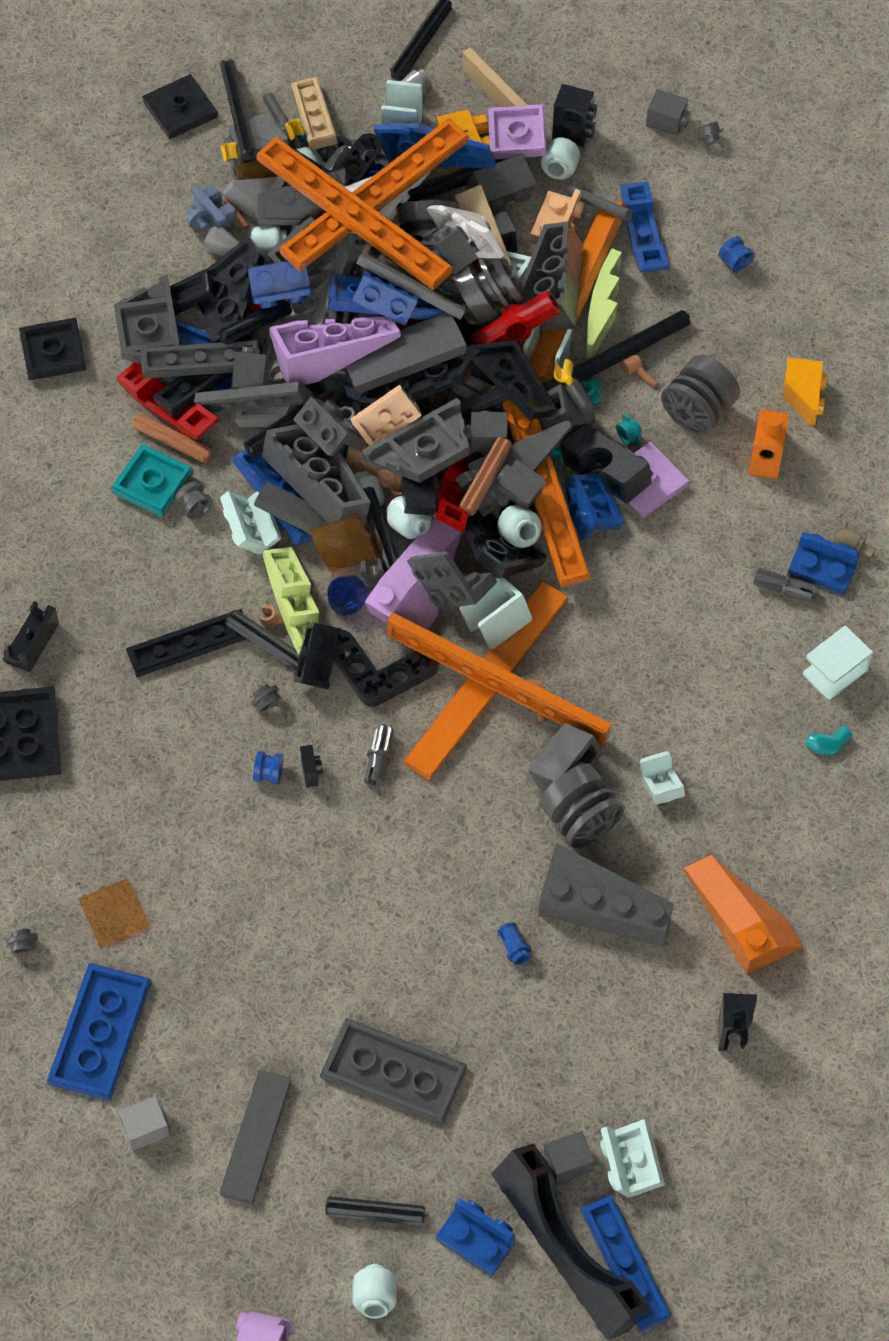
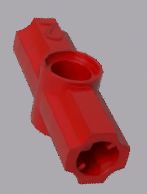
[472,291,561,344]

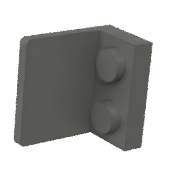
[407,551,498,609]

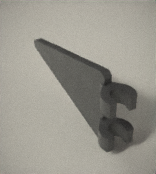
[456,421,572,517]

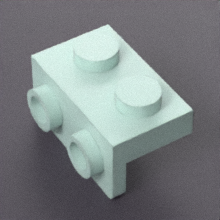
[220,491,281,554]
[600,1119,665,1198]

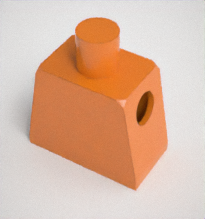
[748,409,789,479]

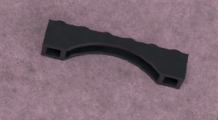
[491,1143,651,1341]

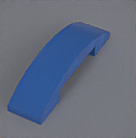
[620,181,669,273]

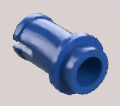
[497,922,532,965]

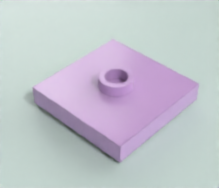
[488,104,547,159]
[629,441,689,518]

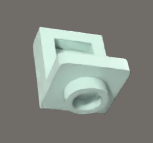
[640,751,685,805]

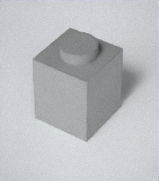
[118,1096,173,1151]

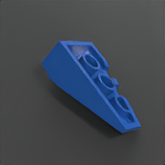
[373,122,496,168]

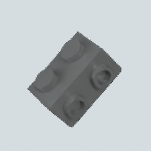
[294,397,365,456]

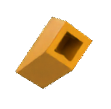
[783,357,827,425]

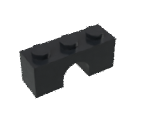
[560,423,652,504]

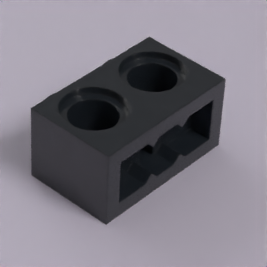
[552,84,598,148]

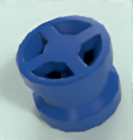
[718,236,755,273]
[253,751,284,785]

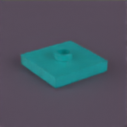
[111,444,194,518]

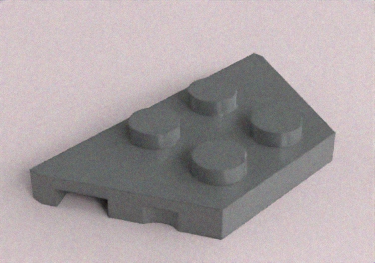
[114,275,180,363]
[361,398,469,483]

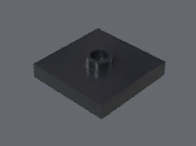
[142,74,218,140]
[19,317,87,381]

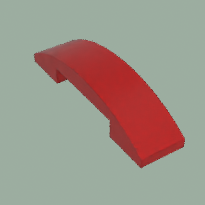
[116,362,219,440]
[433,457,470,532]

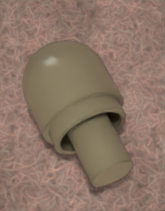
[834,529,876,559]

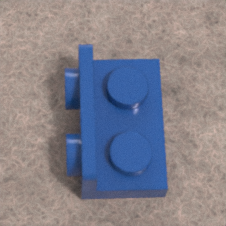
[247,261,312,308]
[353,269,419,325]
[565,474,624,540]
[788,532,859,595]
[436,1198,515,1277]

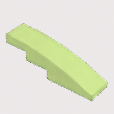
[586,248,622,360]
[263,547,320,655]

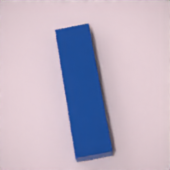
[580,1195,671,1332]

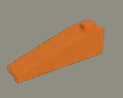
[683,855,803,975]

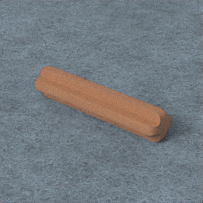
[132,413,212,464]
[460,437,512,516]

